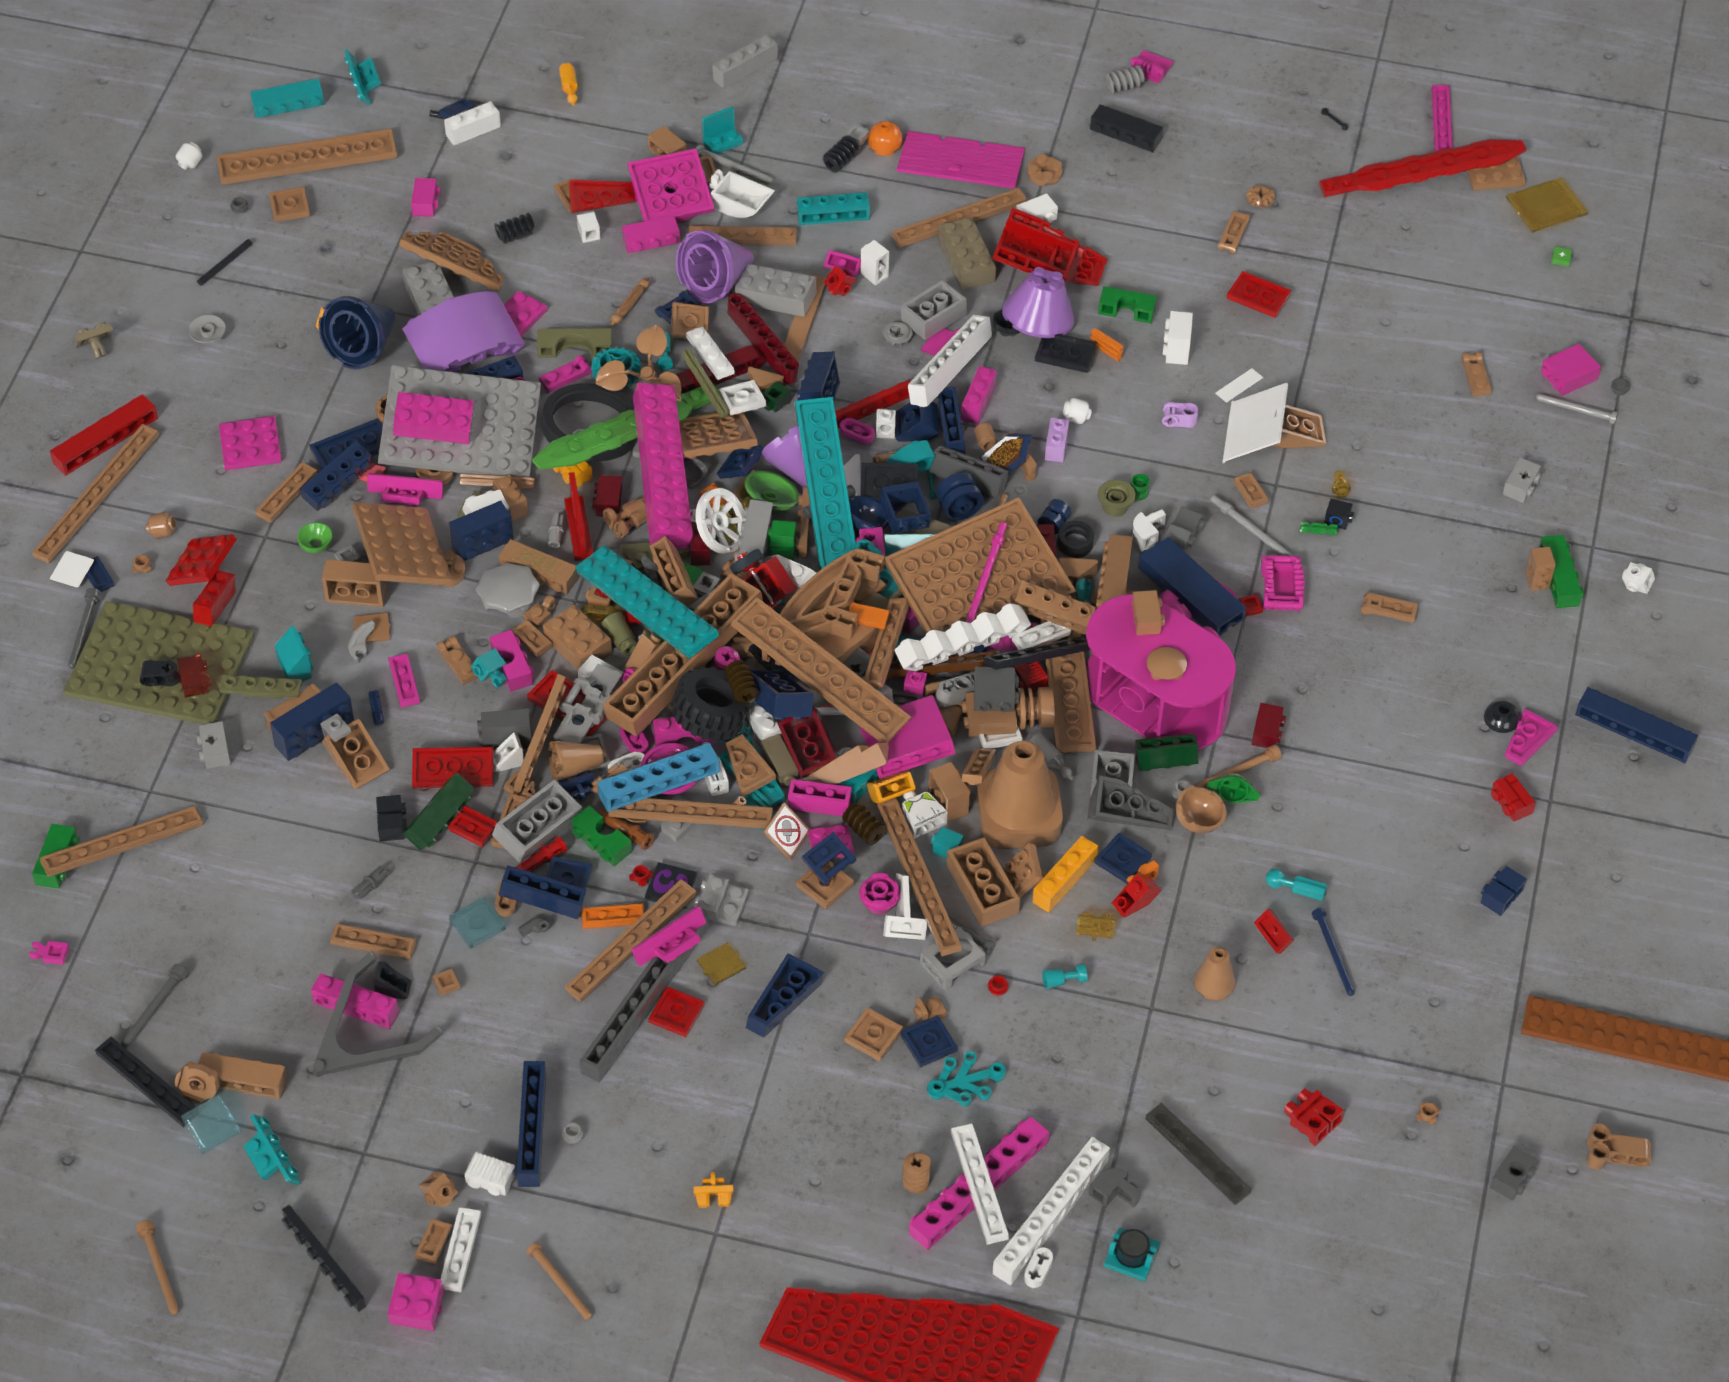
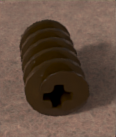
[725,660,760,703]
[842,804,886,846]

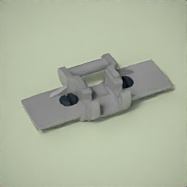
[553,664,622,743]

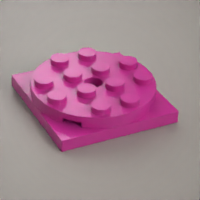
[627,149,714,223]

